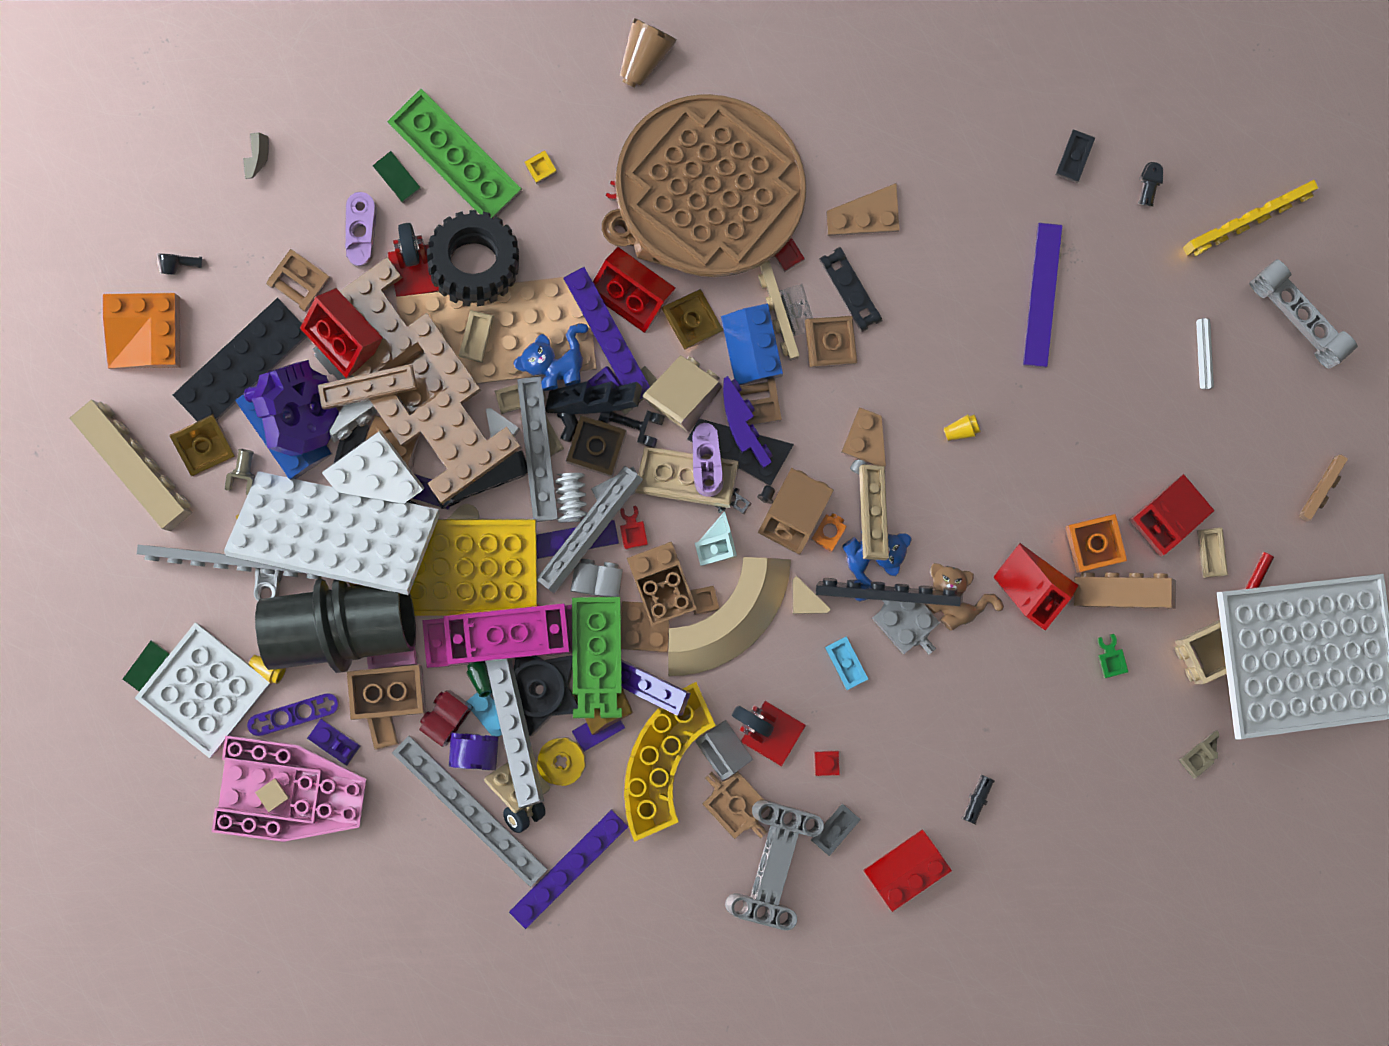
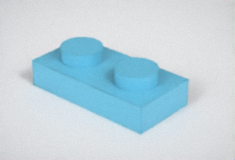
[825,636,868,690]
[466,693,502,737]

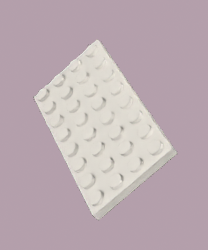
[224,471,440,595]

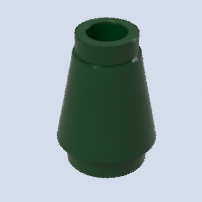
[466,661,492,697]

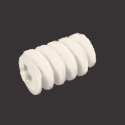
[555,473,587,523]

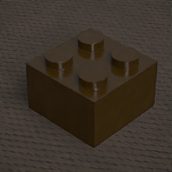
[566,415,627,477]

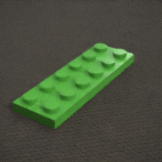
[387,89,522,218]

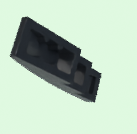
[545,381,642,414]

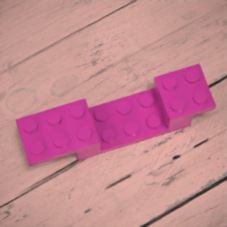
[422,604,572,668]

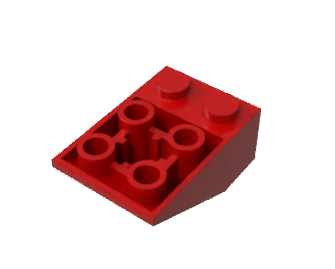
[1129,474,1215,557]
[994,543,1079,631]

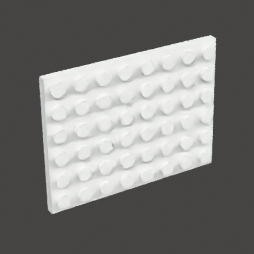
[1217,574,1389,739]

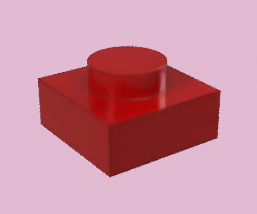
[814,751,840,776]

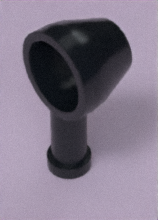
[157,253,203,275]

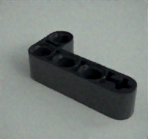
[436,450,528,509]

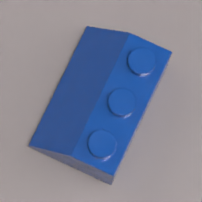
[721,303,783,385]

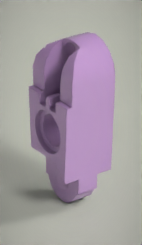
[345,192,377,267]
[693,423,724,497]

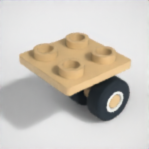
[484,762,550,833]

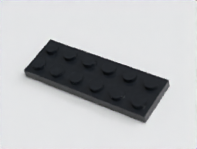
[172,297,307,422]

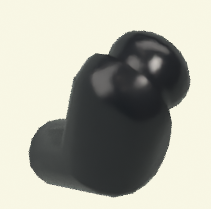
[557,413,578,443]

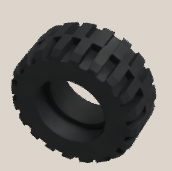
[427,210,519,307]

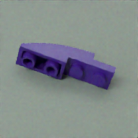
[723,376,773,469]

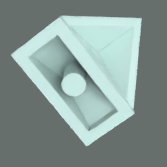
[695,511,737,566]

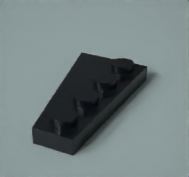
[687,418,794,486]

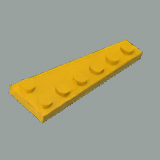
[1183,180,1318,256]

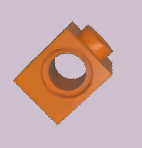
[811,513,847,552]

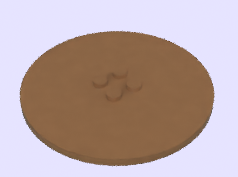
[615,94,806,277]

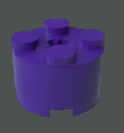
[449,733,499,770]

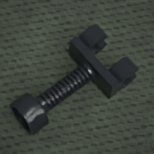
[598,410,665,448]

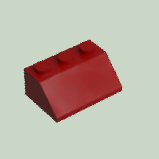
[593,247,676,333]
[300,288,383,378]
[863,829,952,912]

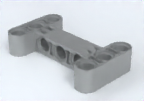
[1249,260,1358,369]
[725,800,824,931]

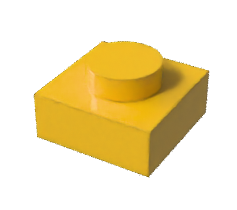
[524,150,557,184]

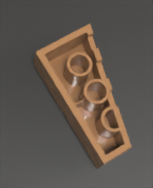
[1074,572,1176,609]

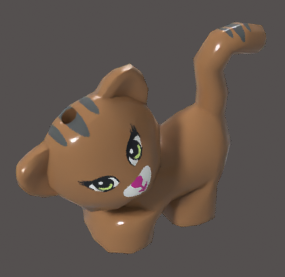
[925,563,1004,630]

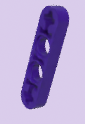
[247,693,339,736]

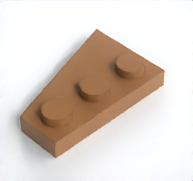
[826,183,899,236]

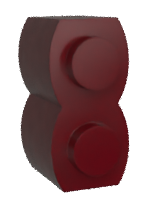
[419,690,473,747]

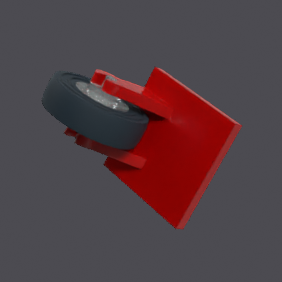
[388,223,439,297]
[732,701,806,767]

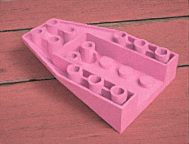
[212,735,366,842]

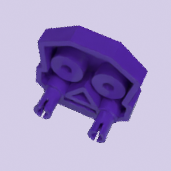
[244,360,339,456]

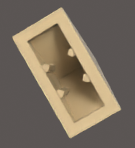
[792,576,831,614]

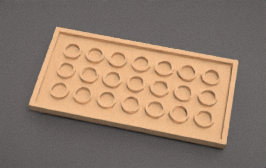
[396,277,597,384]

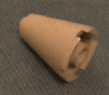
[620,18,677,88]

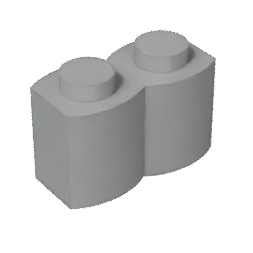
[571,559,623,597]

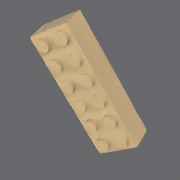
[69,399,192,531]

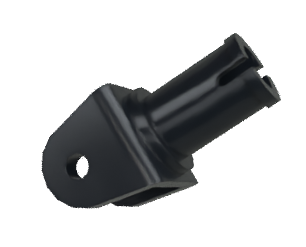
[1138,162,1163,207]

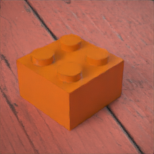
[1065,514,1127,573]

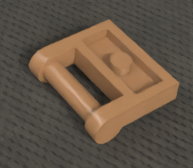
[266,249,330,312]
[739,378,782,426]

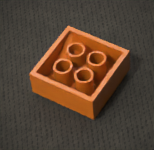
[103,293,180,369]

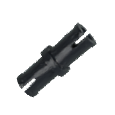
[962,775,995,825]

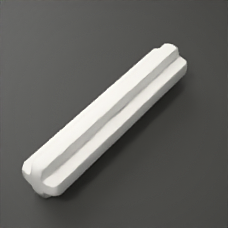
[1196,318,1214,389]

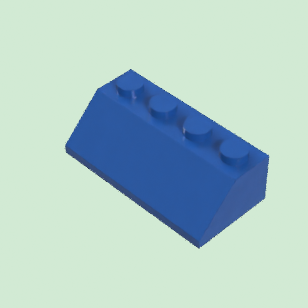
[235,394,332,480]

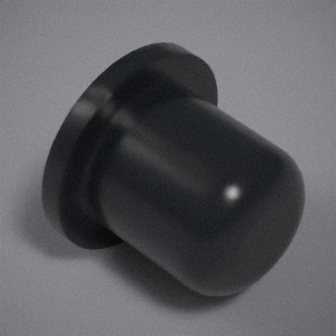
[757,485,775,504]

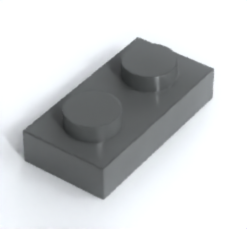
[811,804,861,856]

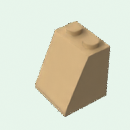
[643,355,722,433]

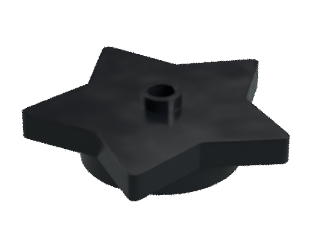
[492,655,578,736]

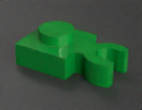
[1097,634,1128,678]

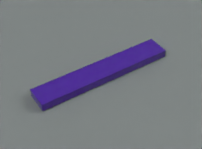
[1023,223,1062,368]

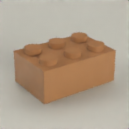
[347,665,426,720]

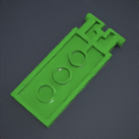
[572,597,622,718]

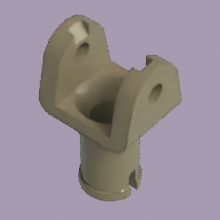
[225,449,256,495]

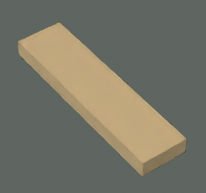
[859,464,889,560]

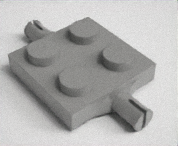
[872,587,940,655]

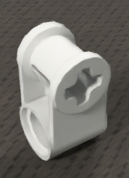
[254,568,283,601]

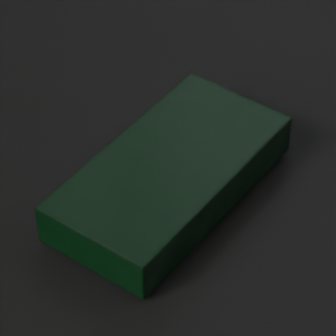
[372,151,421,203]
[122,640,170,692]

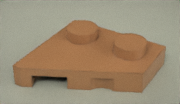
[841,407,886,466]

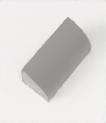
[695,720,753,781]

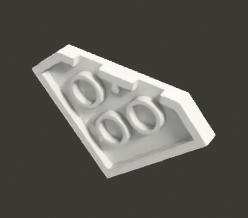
[322,430,424,504]

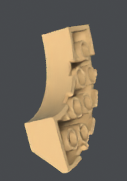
[668,557,791,676]

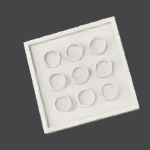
[135,623,270,758]

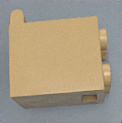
[1174,620,1227,684]

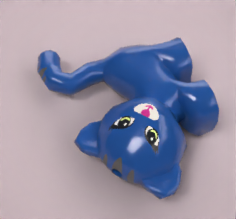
[513,323,588,391]
[842,531,912,602]

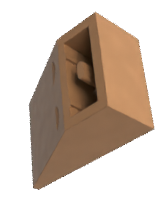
[627,541,697,626]

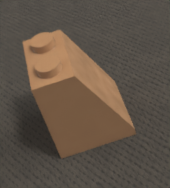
[758,468,834,555]

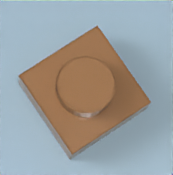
[690,586,719,615]

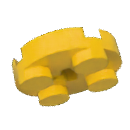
[537,737,586,786]

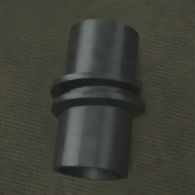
[255,579,416,673]

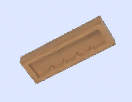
[1299,454,1348,521]

